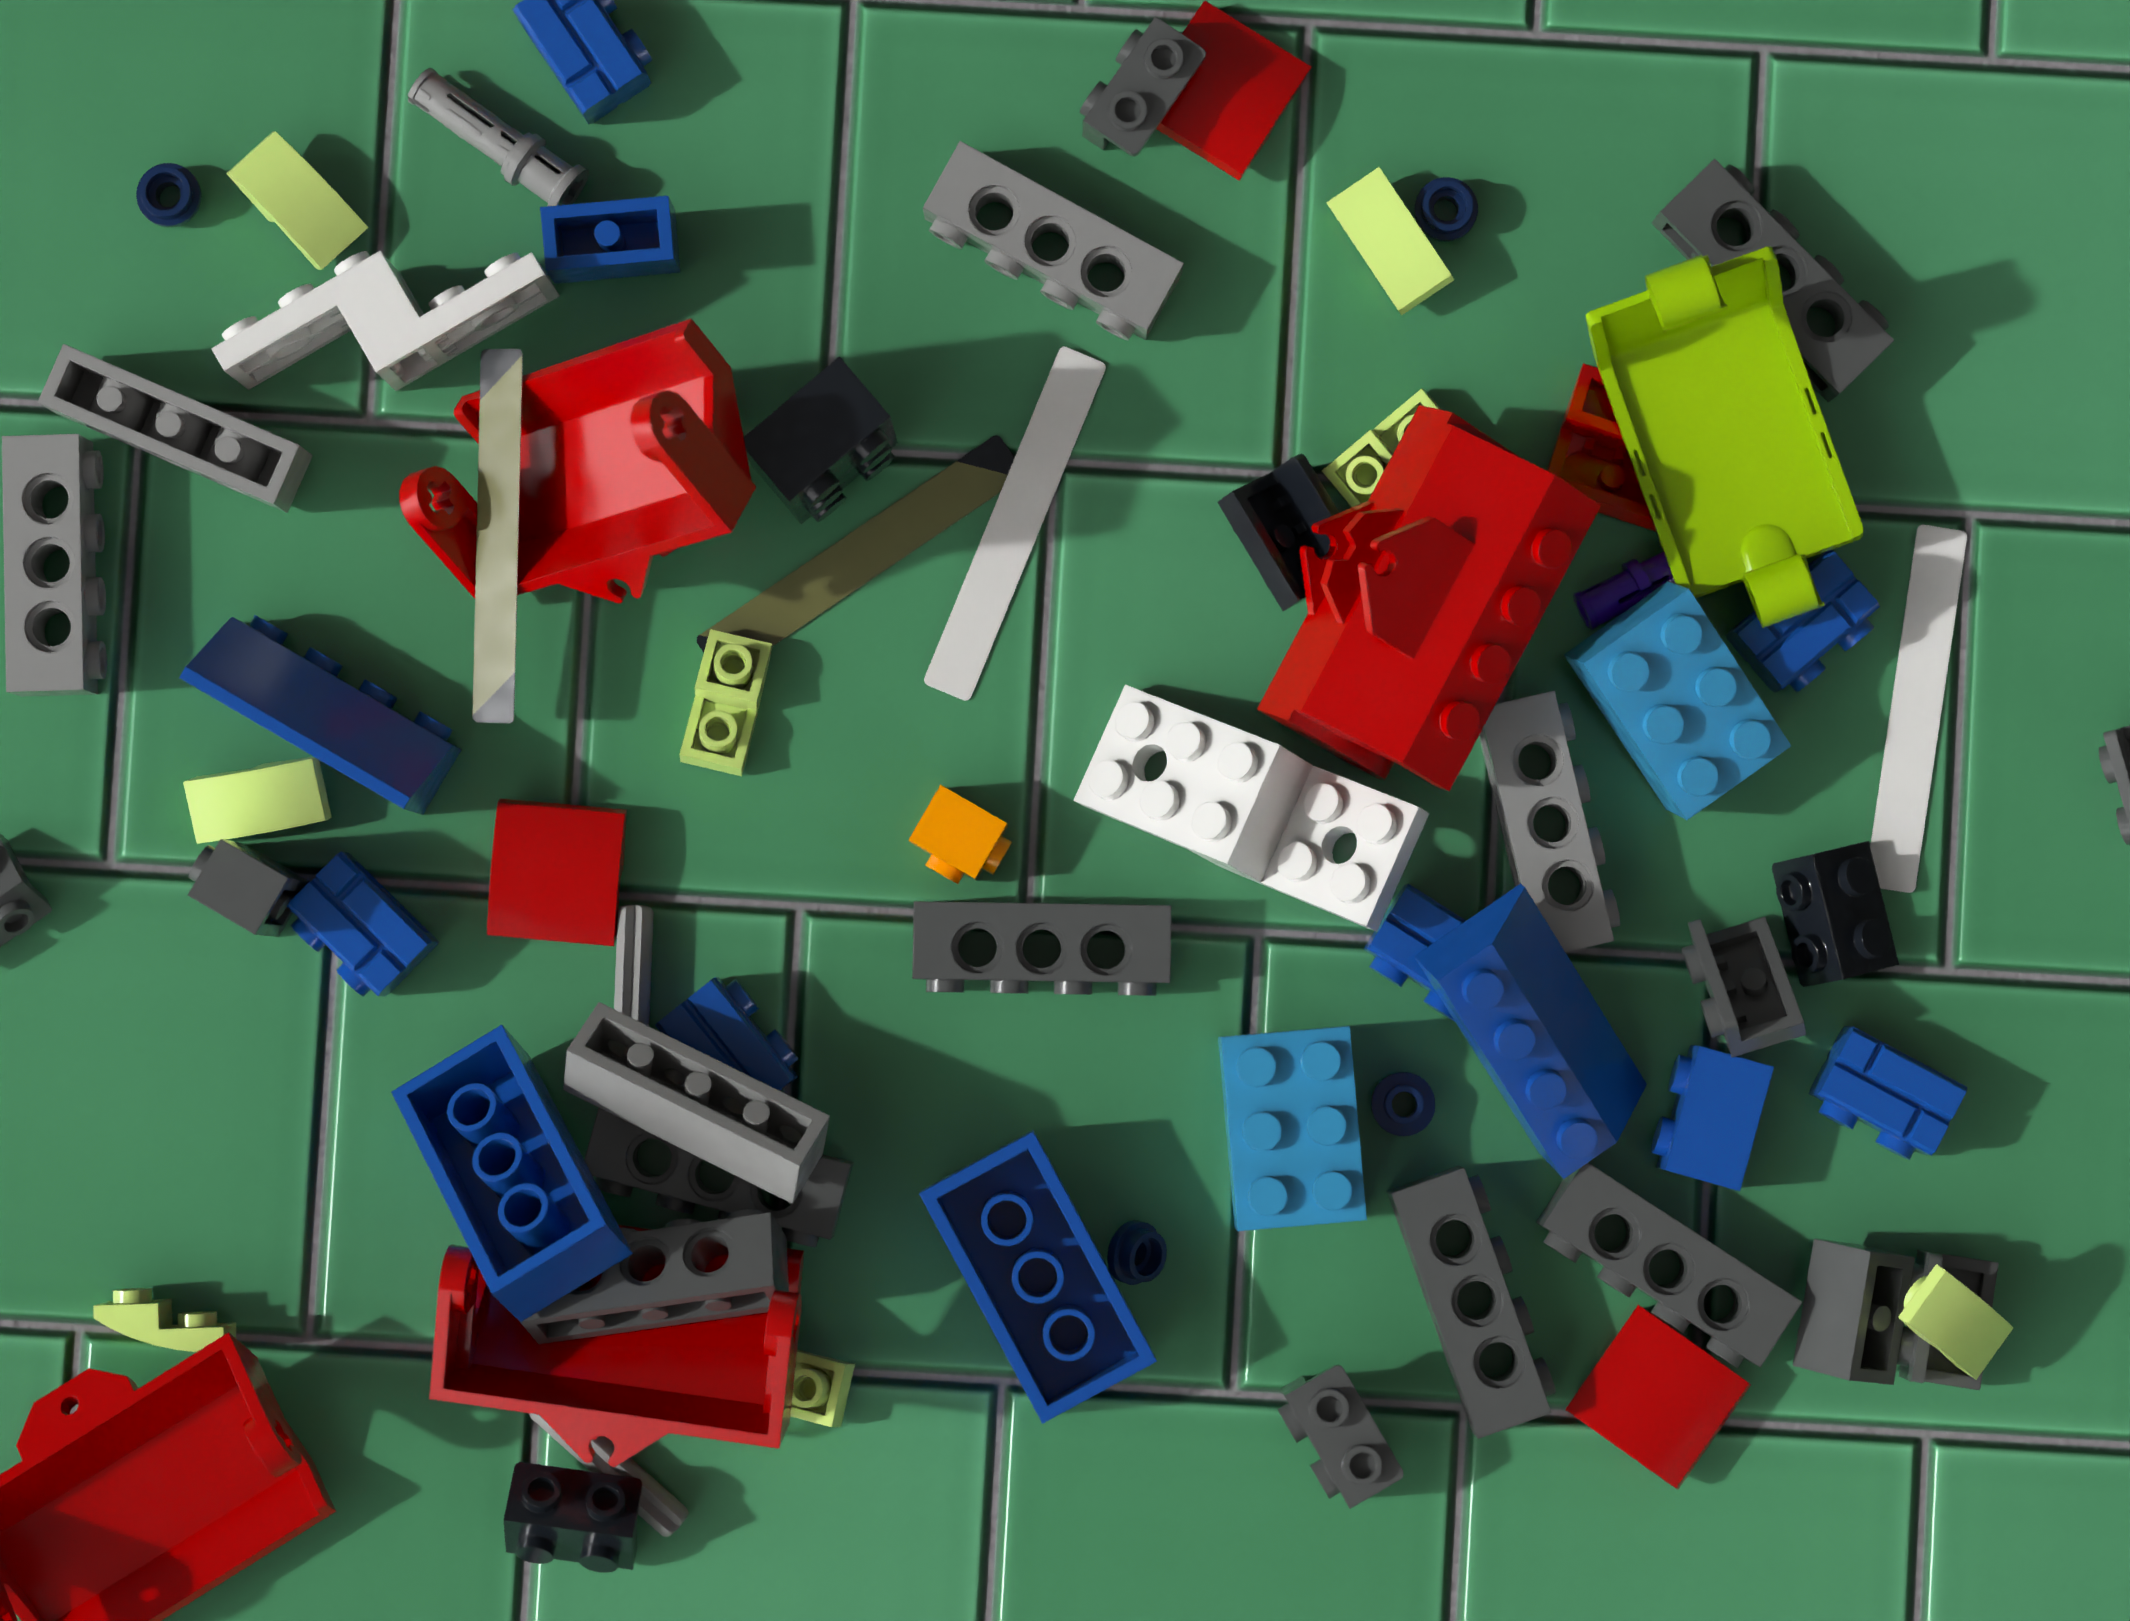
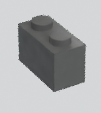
[188,839,310,937]
[1793,1239,1915,1385]

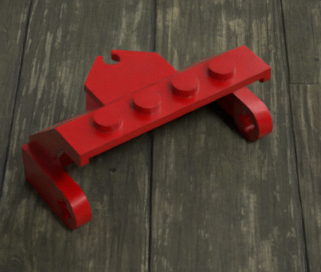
[399,318,756,604]
[1257,405,1601,791]
[429,1225,805,1467]

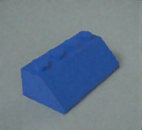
[179,615,462,815]
[1414,884,1647,1179]

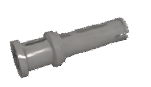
[407,68,589,206]

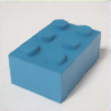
[1564,581,1791,820]
[1218,1026,1367,1231]

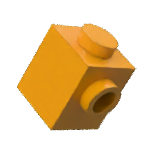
[909,785,1012,884]

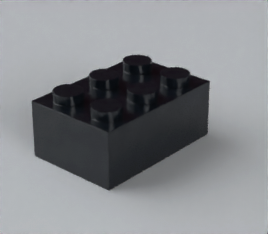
[744,356,898,524]

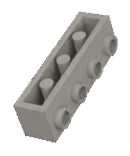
[563,1002,830,1204]

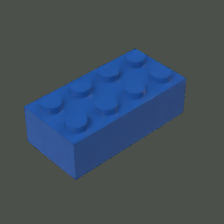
[391,1025,633,1322]
[919,1130,1157,1424]

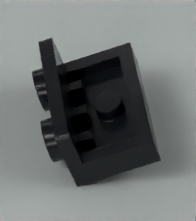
[1218,454,1339,611]
[1772,841,1899,987]
[503,1462,643,1573]

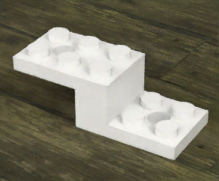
[211,251,560,391]
[1073,685,1429,932]

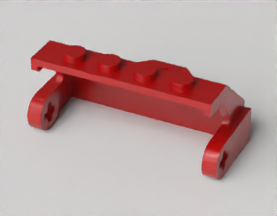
[0,1332,336,1621]

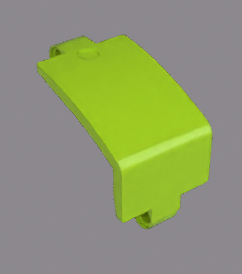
[1585,246,1864,628]

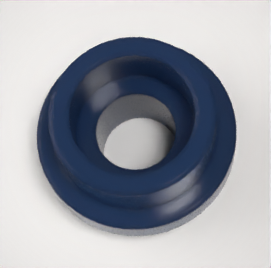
[136,163,202,228]
[1414,177,1478,242]
[1371,1072,1436,1136]
[1107,1220,1167,1285]

